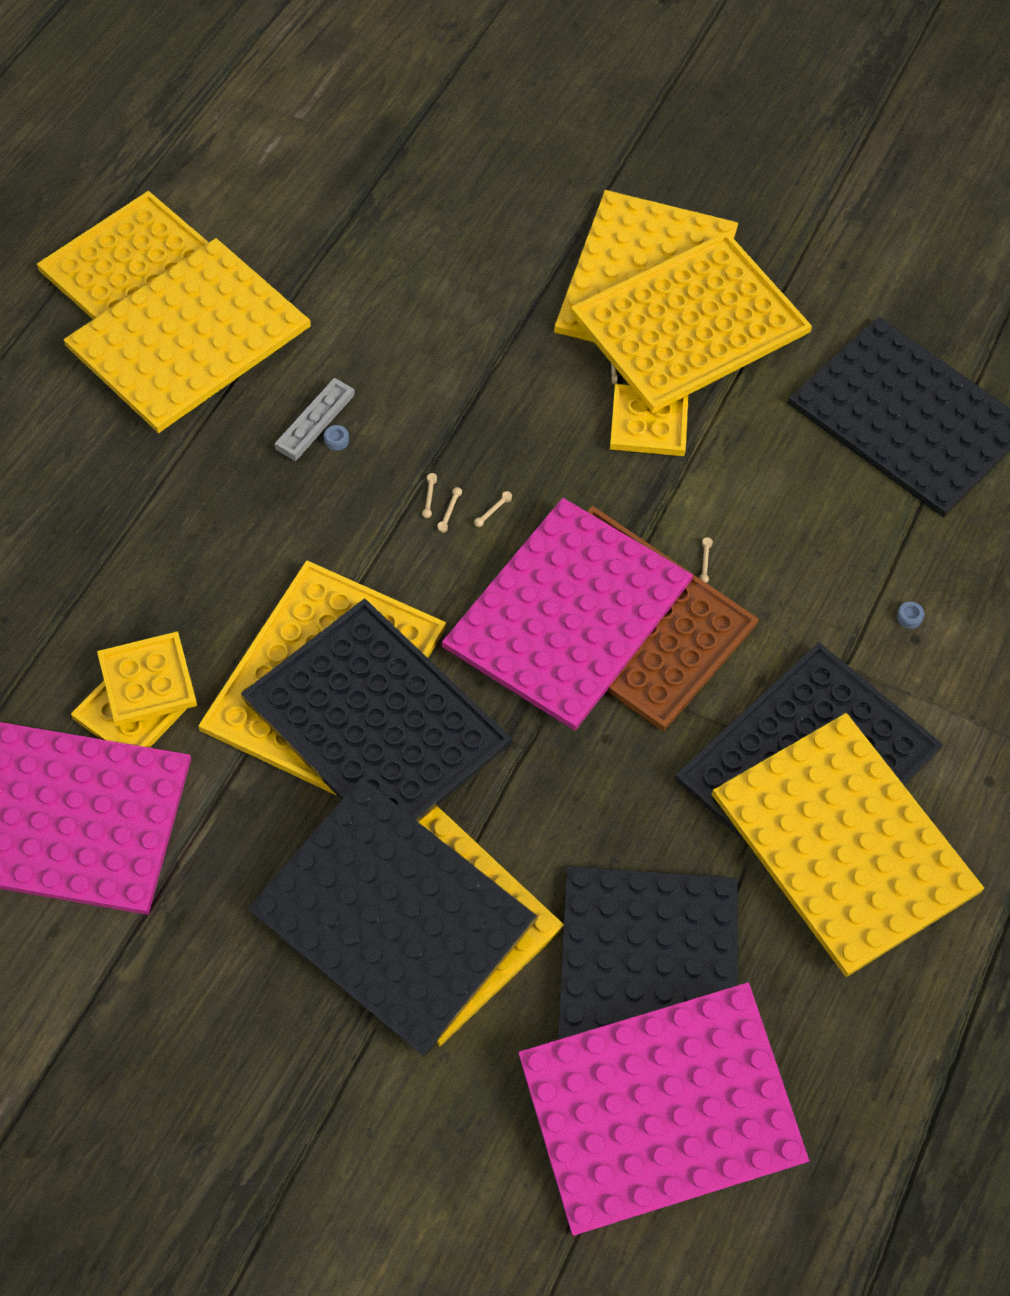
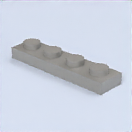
[275,378,355,461]

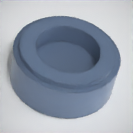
[324,425,349,451]
[897,602,925,629]

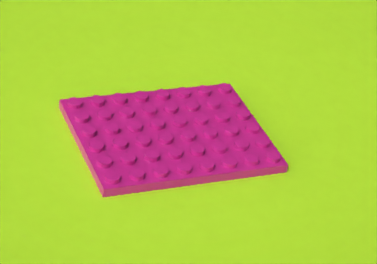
[442,498,693,731]
[0,722,191,915]
[518,982,809,1236]

